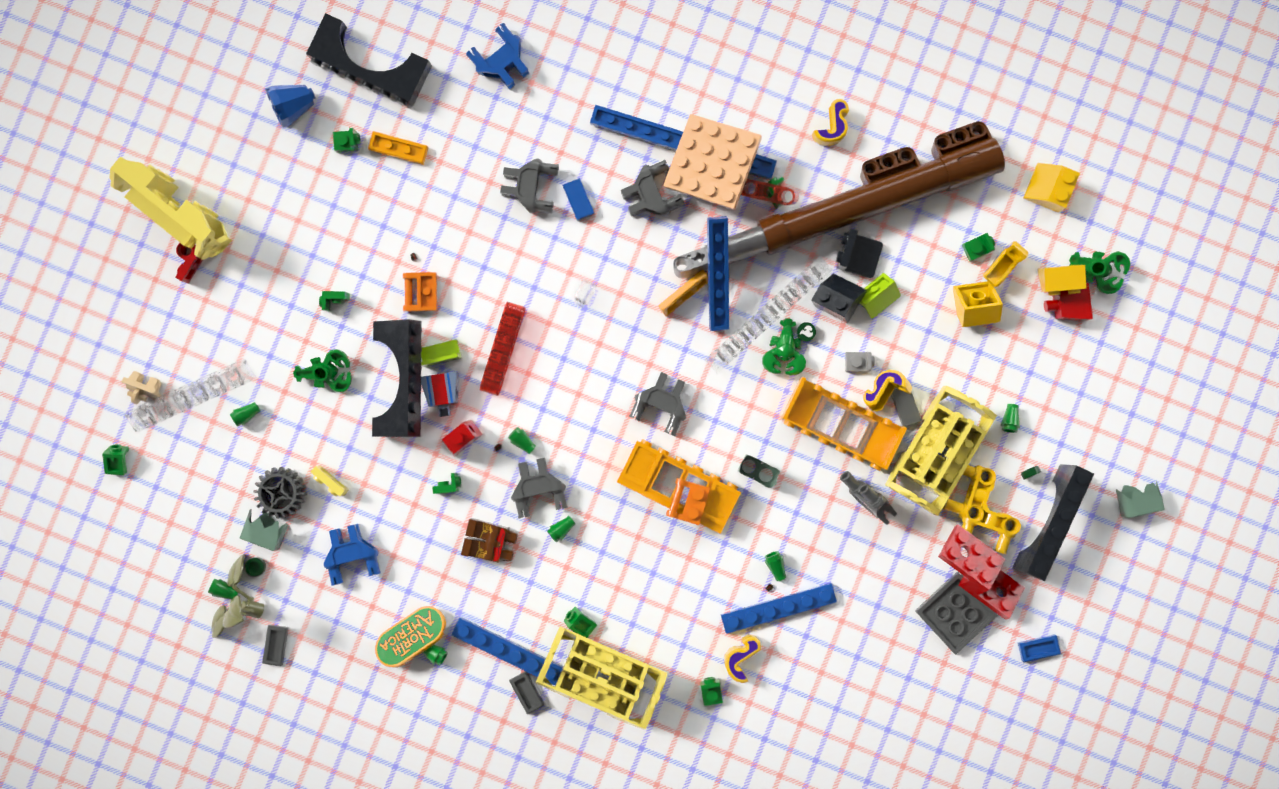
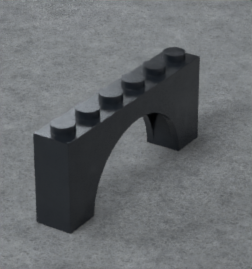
[306,13,432,106]
[372,319,422,437]
[1012,464,1094,581]

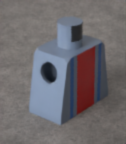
[421,371,459,417]

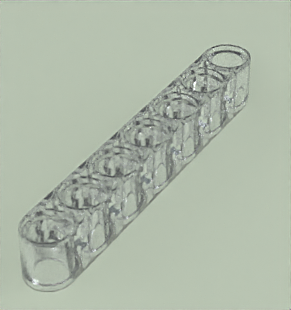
[124,359,256,432]

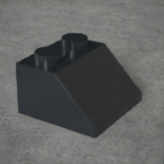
[811,273,867,324]

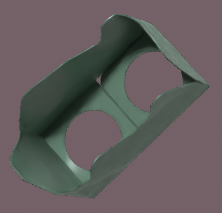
[737,454,780,488]
[1116,481,1165,518]
[239,509,288,551]

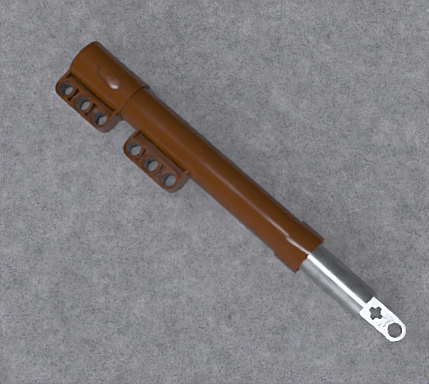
[673,121,1005,279]

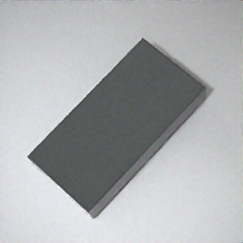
[891,389,922,427]
[262,624,289,666]
[509,671,544,715]

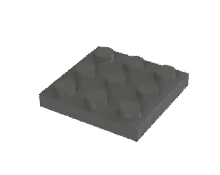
[915,572,998,655]

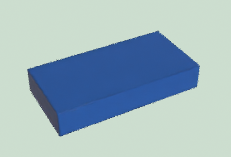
[562,178,595,221]
[1017,634,1061,662]

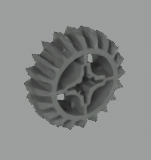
[253,467,307,519]

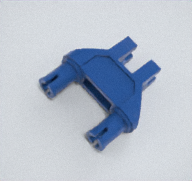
[466,23,530,90]
[323,523,381,586]

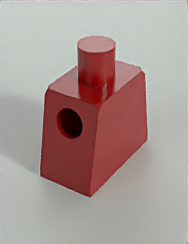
[1043,283,1093,321]
[442,420,483,457]

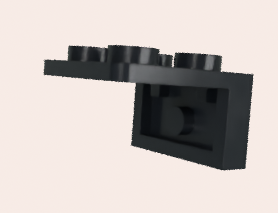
[835,229,883,279]

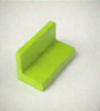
[860,273,901,319]
[421,339,462,367]

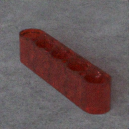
[741,178,799,205]
[479,301,526,396]

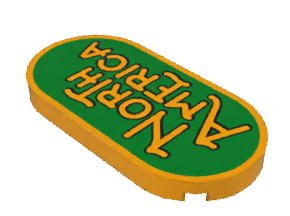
[375,606,446,668]

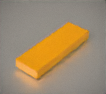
[368,131,429,165]
[658,269,708,317]

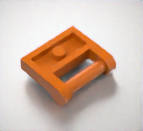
[403,272,438,312]
[666,478,710,525]

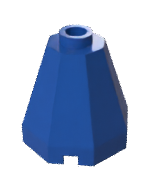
[265,85,316,128]

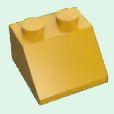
[1023,163,1080,212]
[1037,265,1086,295]
[953,281,1003,327]

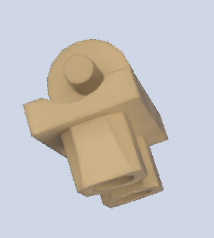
[121,371,162,405]

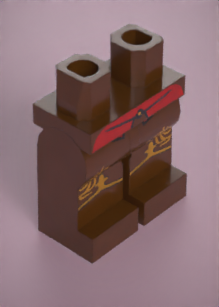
[461,518,518,563]

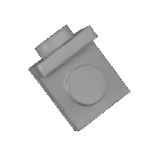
[845,351,875,372]

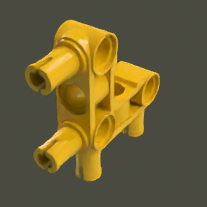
[943,465,1021,555]

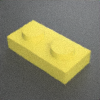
[310,466,349,497]

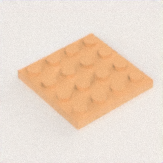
[663,114,762,210]

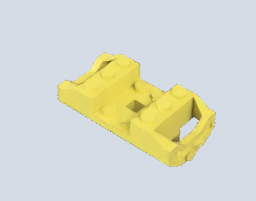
[109,156,232,260]
[885,386,997,516]
[535,626,667,730]

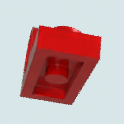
[175,243,204,284]

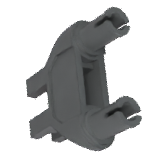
[500,158,559,214]
[621,159,685,217]
[629,372,686,436]
[511,457,568,519]
[840,471,897,525]

